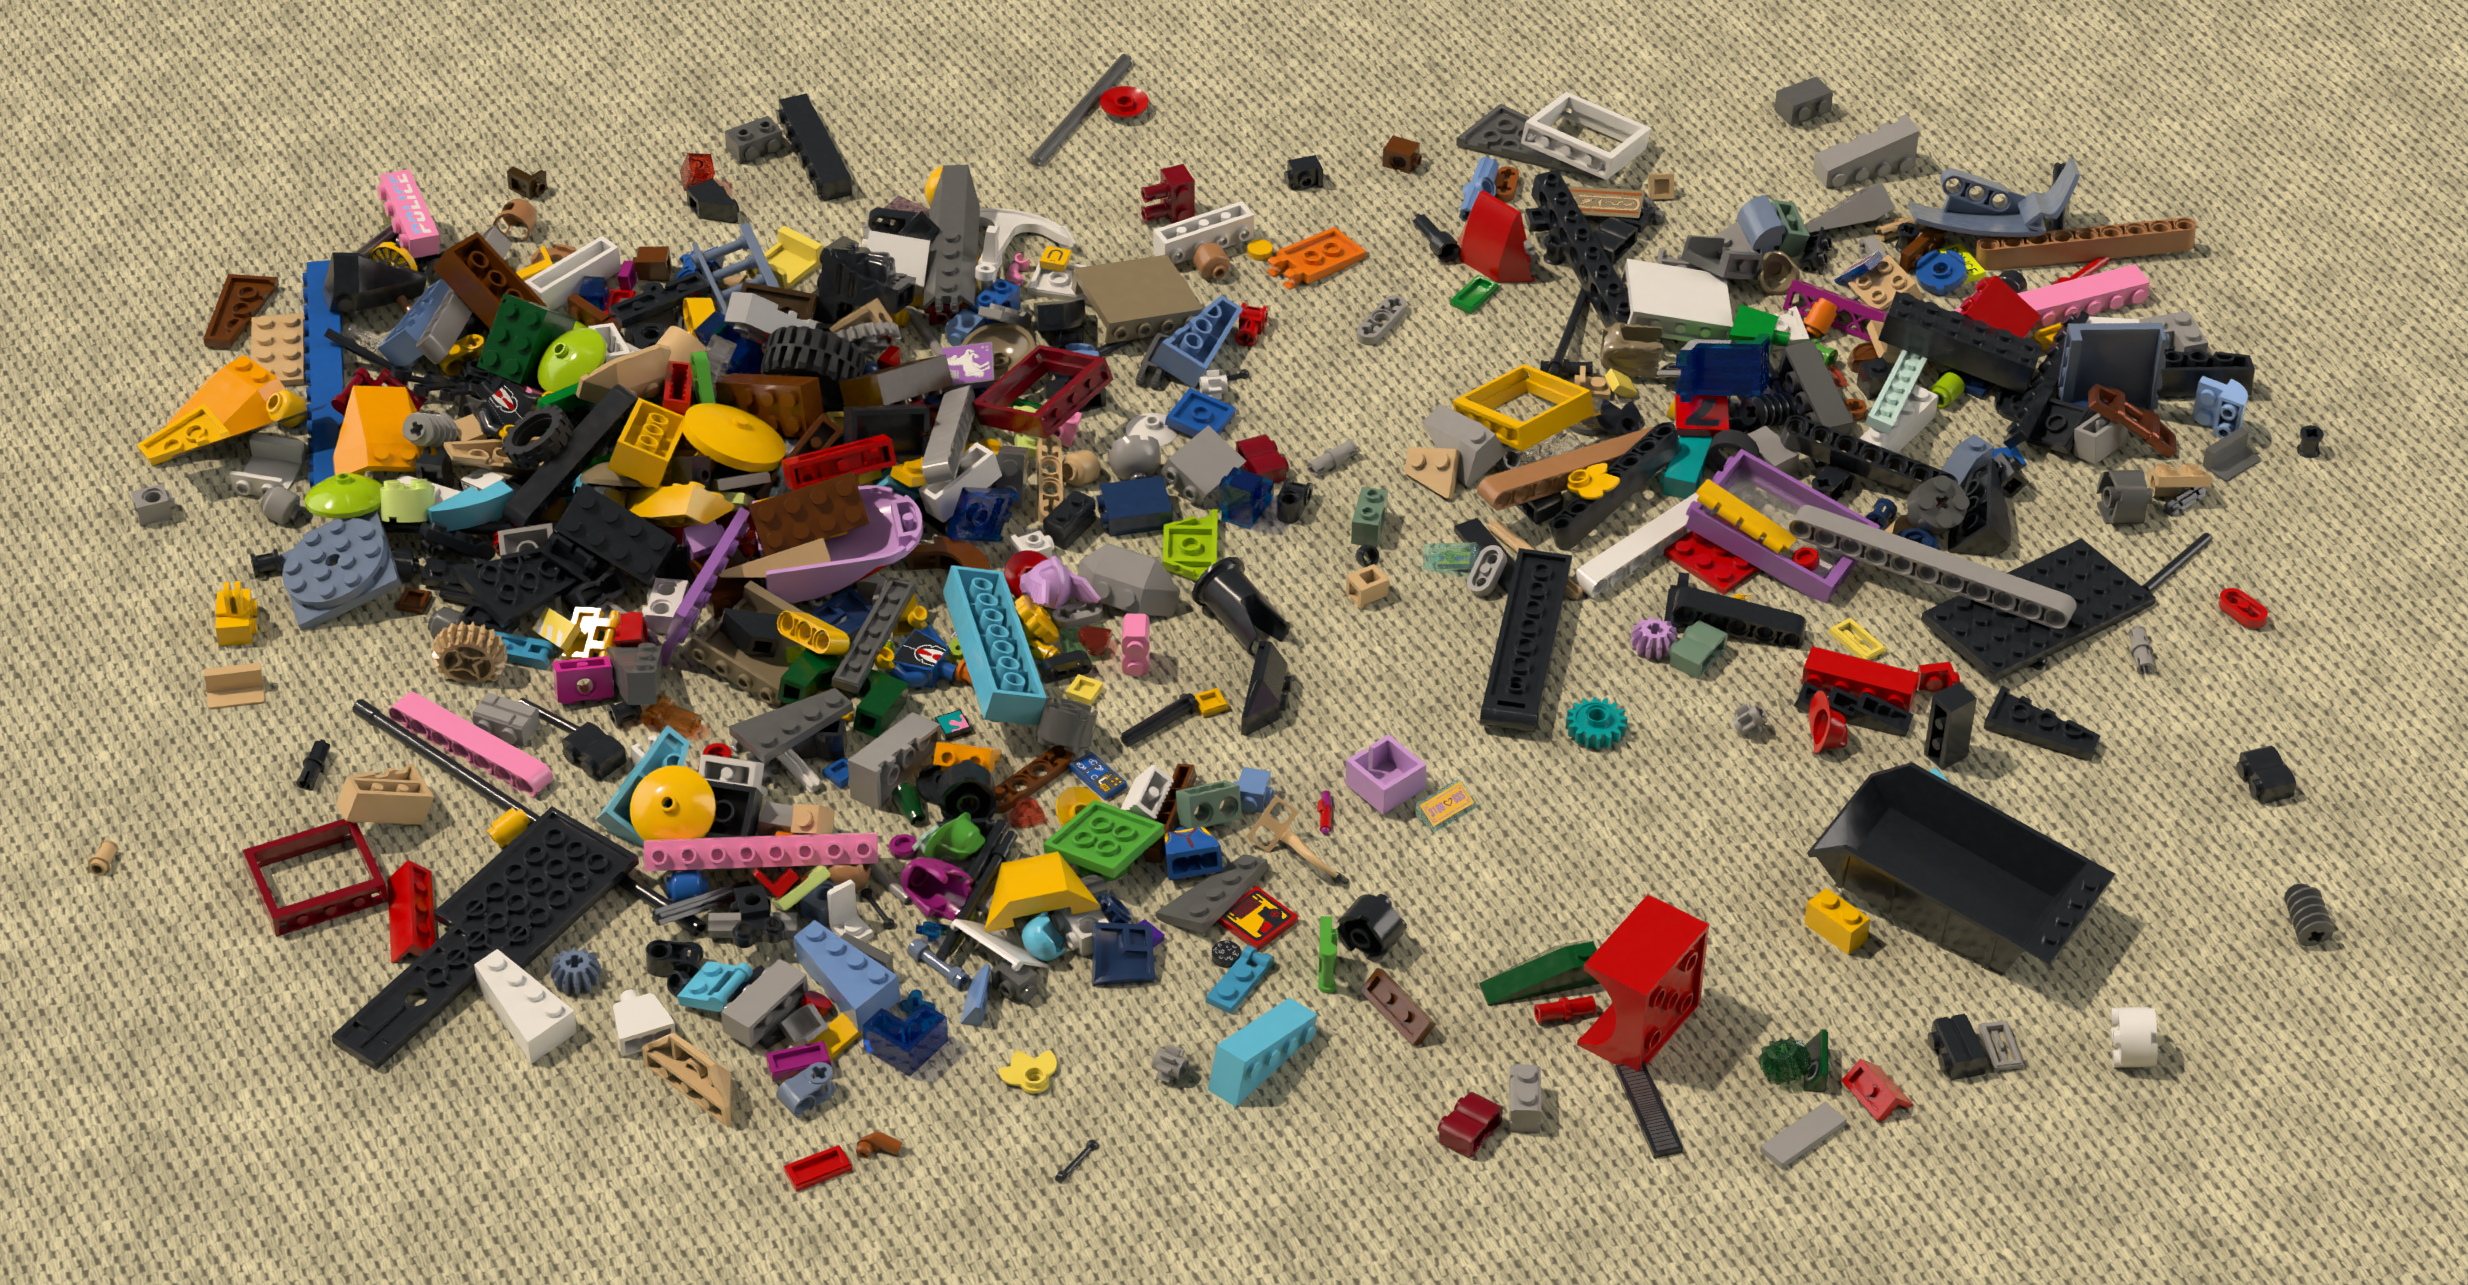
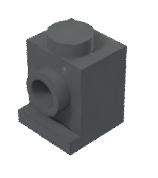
[991,960,1037,1003]

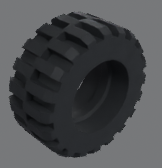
[761,326,866,404]

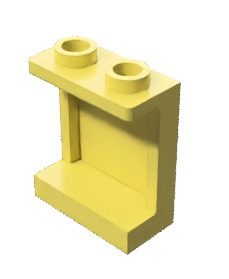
[745,226,823,289]

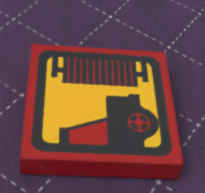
[1216,886,1298,951]

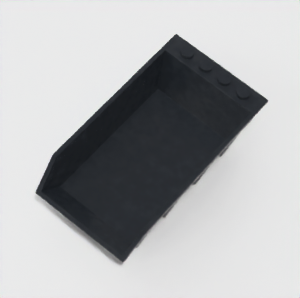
[1807,762,2116,975]

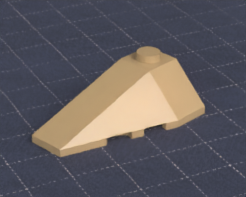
[719,538,832,578]

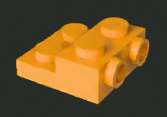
[933,742,1002,772]

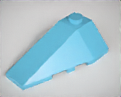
[595,725,690,846]

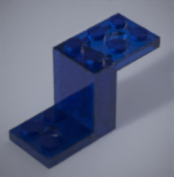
[1676,334,1770,403]

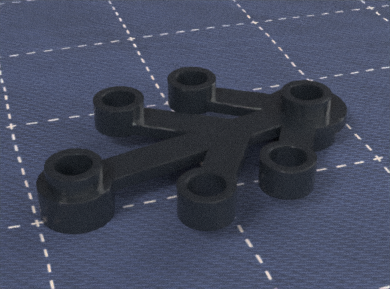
[391,365,490,402]

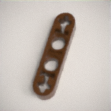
[995,745,1073,814]

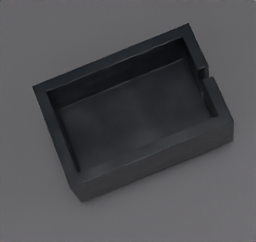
[843,404,930,462]

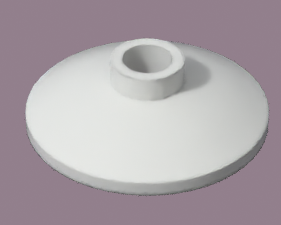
[1126,413,1178,446]

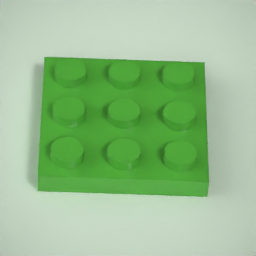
[1043,800,1165,878]

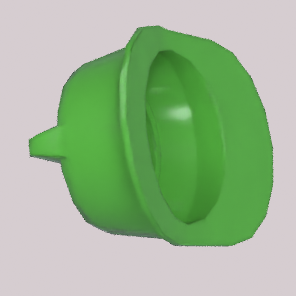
[924,812,985,860]

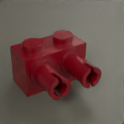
[1141,164,1195,224]

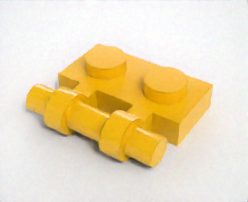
[562,607,621,660]

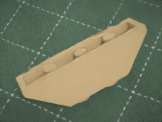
[576,344,672,404]
[642,1032,732,1127]

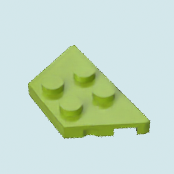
[1163,509,1218,581]

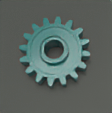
[1565,697,1628,749]

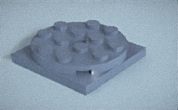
[279,510,402,631]

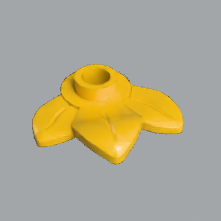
[1567,463,1620,500]

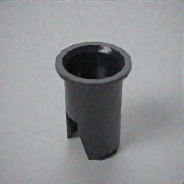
[1192,557,1290,656]

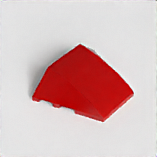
[1458,190,1535,283]

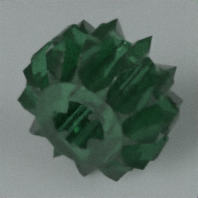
[1759,1036,1811,1085]

